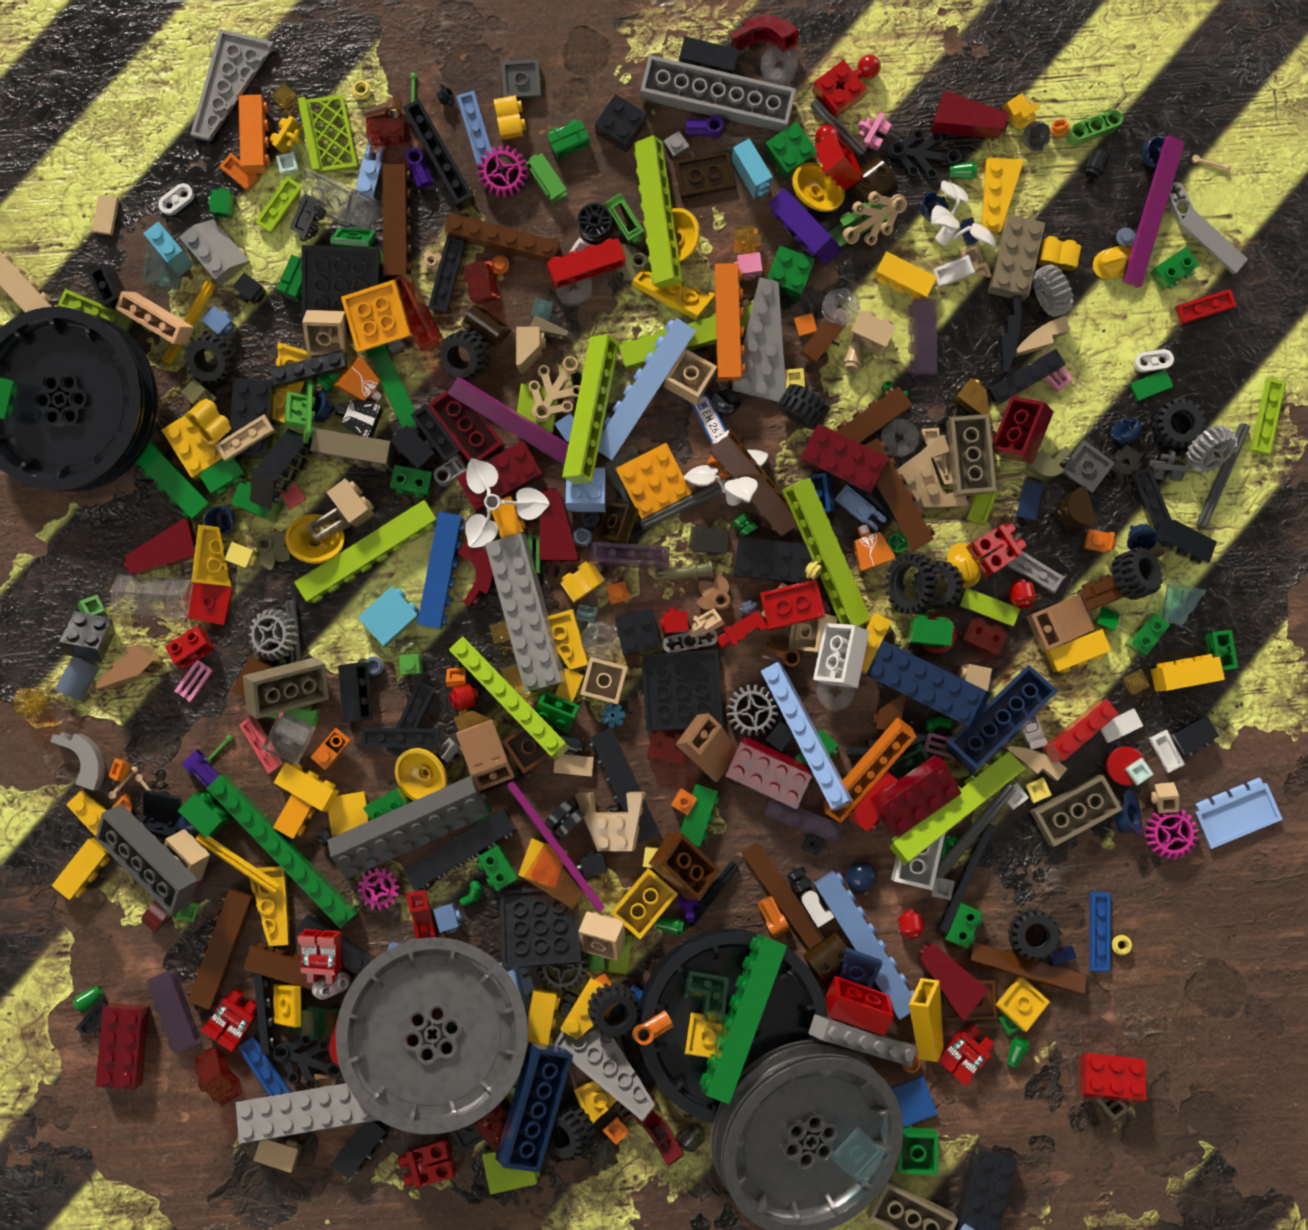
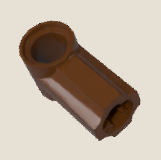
[364,97,403,125]
[762,642,800,668]

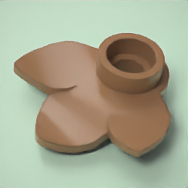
[696,574,731,610]

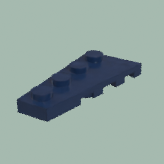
[839,947,883,1025]

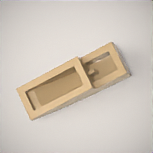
[1014,316,1070,357]
[1004,746,1068,781]

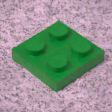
[330,228,376,248]

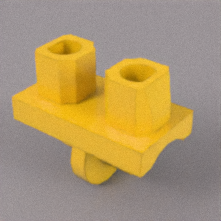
[269,116,303,154]

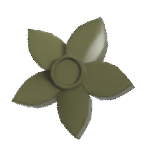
[392,636,415,655]

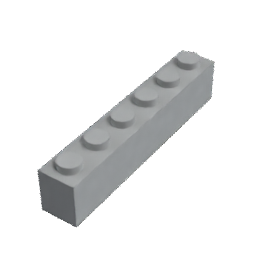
[808,1014,917,1066]

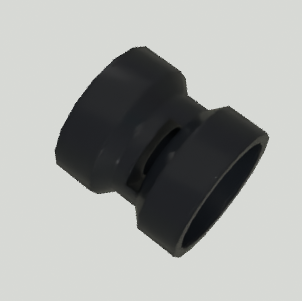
[787,866,813,893]
[558,990,579,1016]

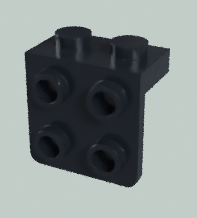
[290,193,327,242]
[139,790,182,840]

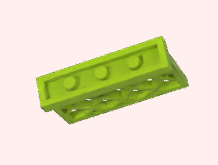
[298,95,358,177]

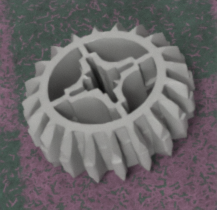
[1032,265,1073,317]
[1186,425,1238,473]
[248,609,299,661]
[726,685,778,737]

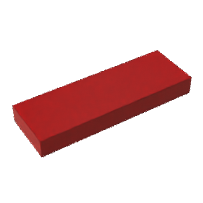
[1175,289,1237,325]

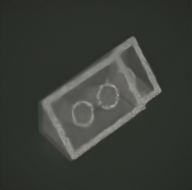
[299,168,381,230]
[110,575,192,618]

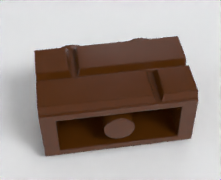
[1077,574,1124,612]

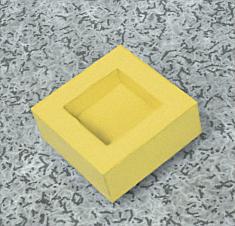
[785,368,805,389]
[1025,777,1051,803]

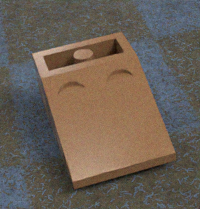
[1026,594,1095,652]
[95,644,165,690]
[676,713,737,782]
[456,719,515,791]

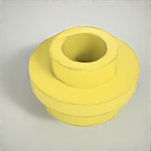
[352,81,371,100]
[805,561,822,580]
[1111,935,1132,955]

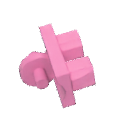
[858,112,892,151]

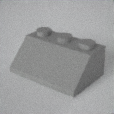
[179,219,250,286]

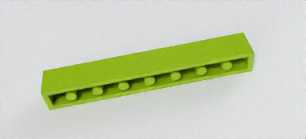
[634,135,682,289]
[619,301,753,371]
[562,334,619,485]
[782,478,871,626]
[294,500,437,604]
[449,636,570,761]
[889,751,1025,866]

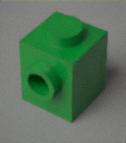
[208,188,235,219]

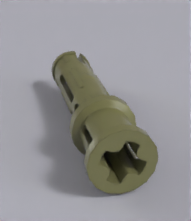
[655,560,714,583]

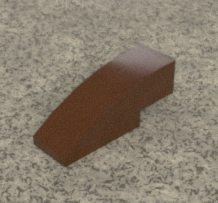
[800,310,849,365]

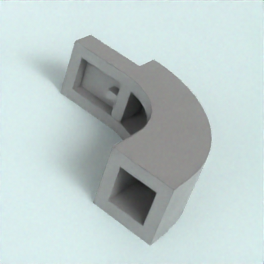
[50,732,105,791]

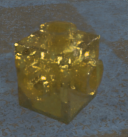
[733,226,761,254]
[12,688,47,715]

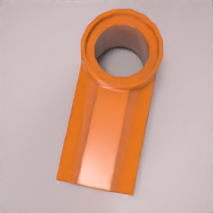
[757,896,791,938]
[632,1011,674,1045]

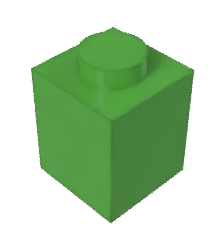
[399,654,423,675]

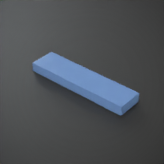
[457,91,495,167]

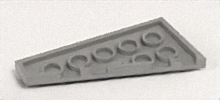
[190,29,275,142]
[732,277,786,402]
[552,1025,656,1122]

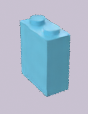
[731,138,773,199]
[143,221,195,276]
[357,587,419,647]

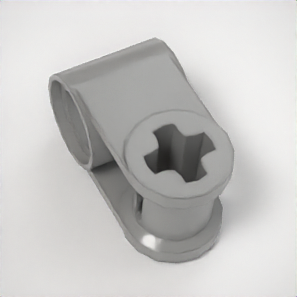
[434,453,468,487]

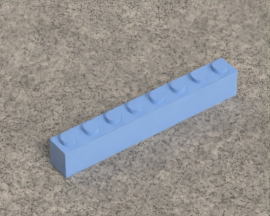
[598,318,696,460]
[761,662,853,811]

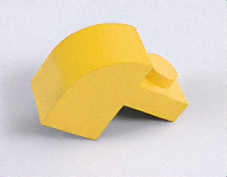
[1001,93,1040,129]

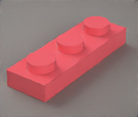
[239,716,283,774]

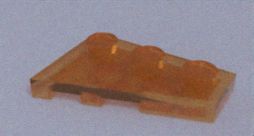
[524,845,584,909]

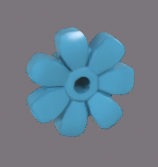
[601,703,625,728]

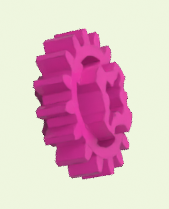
[357,867,401,910]

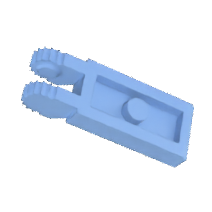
[355,145,384,200]
[834,484,887,532]

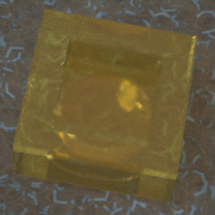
[270,83,298,111]
[489,621,511,644]
[501,665,522,687]
[1122,669,1150,695]

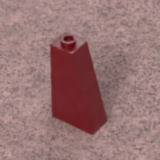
[930,90,1009,139]
[539,488,579,562]
[124,518,197,576]
[918,943,989,1021]

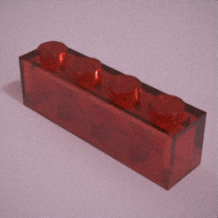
[391,274,444,352]

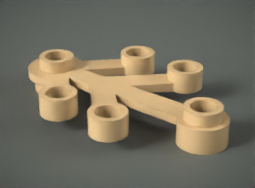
[843,191,907,245]
[528,356,580,422]

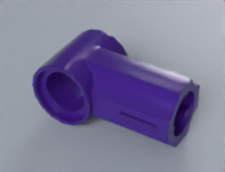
[686,116,723,139]
[406,148,434,188]
[182,749,219,787]

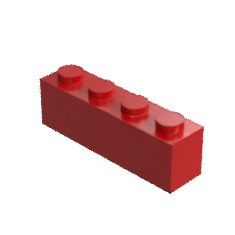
[547,238,626,290]
[1042,699,1118,763]

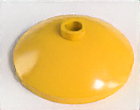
[792,162,845,212]
[672,208,700,263]
[285,514,344,563]
[395,748,447,801]

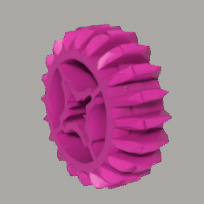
[477,145,528,198]
[1144,810,1199,860]

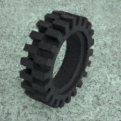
[885,554,942,614]

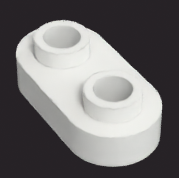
[158,183,194,215]
[1134,349,1174,372]
[312,971,350,1000]

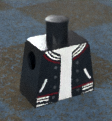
[335,399,384,438]

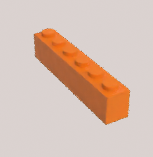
[714,263,745,382]
[823,717,916,824]

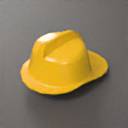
[1093,246,1132,280]
[947,543,981,588]

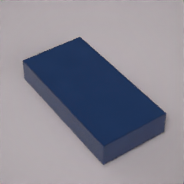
[1016,479,1044,521]

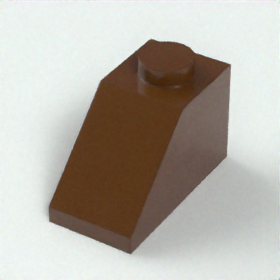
[872,694,906,731]

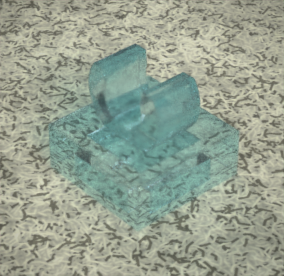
[530,298,553,321]
[576,604,598,628]

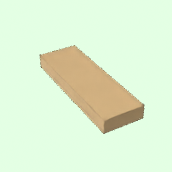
[215,415,276,462]

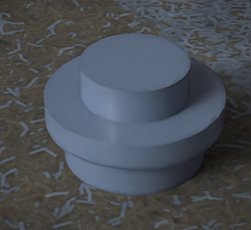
[1116,227,1136,247]
[573,528,592,547]
[739,600,757,616]
[365,657,384,676]

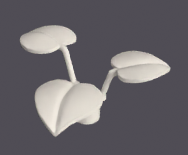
[931,181,997,250]
[684,450,768,506]
[465,458,550,548]

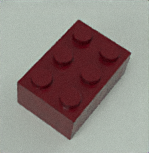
[992,396,1054,464]

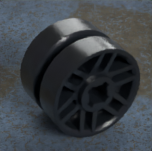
[577,203,613,244]
[544,798,586,840]

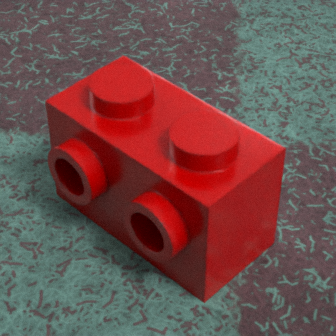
[660,608,689,635]
[165,625,215,670]

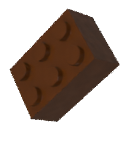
[648,833,720,901]

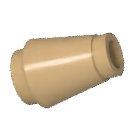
[843,342,862,372]

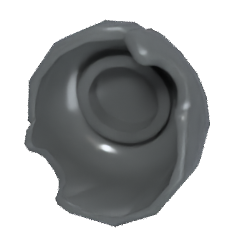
[1022,120,1051,152]

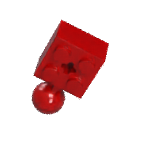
[812,54,881,118]
[815,125,863,190]

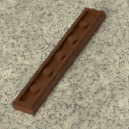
[742,842,825,950]
[969,942,1087,996]

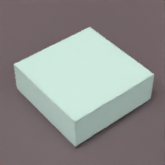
[276,152,300,176]
[1125,758,1154,785]

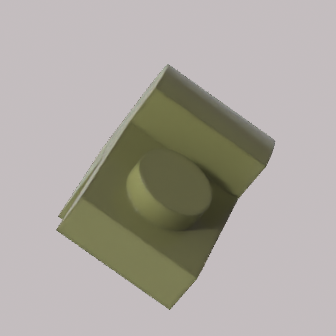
[181,379,217,405]
[1025,446,1071,479]

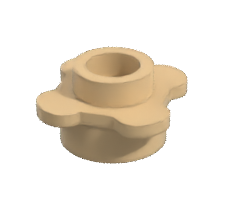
[421,251,441,272]

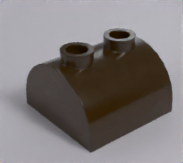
[849,158,898,204]
[464,305,512,348]
[1056,486,1098,530]
[595,501,639,547]
[804,930,847,986]

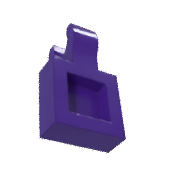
[678,893,699,923]

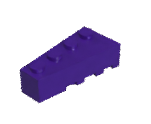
[768,188,842,265]

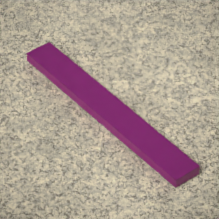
[1122,135,1185,288]
[448,376,569,465]
[507,781,605,912]

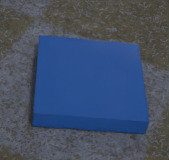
[890,1075,937,1127]

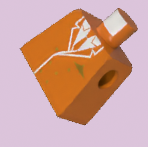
[333,357,382,403]
[853,524,895,573]

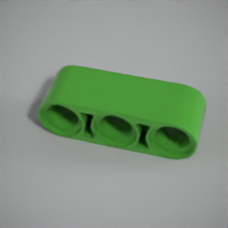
[1066,110,1123,146]

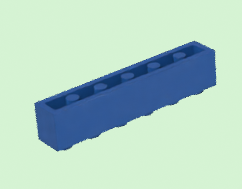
[417,512,466,630]

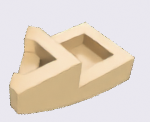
[959,244,992,278]
[688,608,724,637]

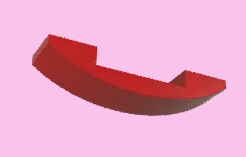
[406,889,437,939]

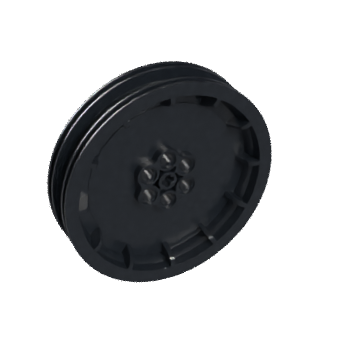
[0,307,158,492]
[638,929,828,1123]

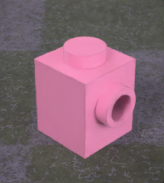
[734,252,762,281]

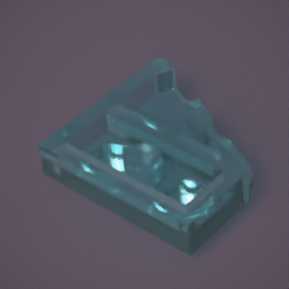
[1162,584,1206,625]

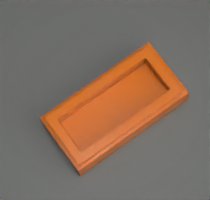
[219,153,261,192]

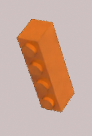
[239,95,270,174]

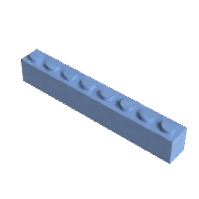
[813,871,914,1020]

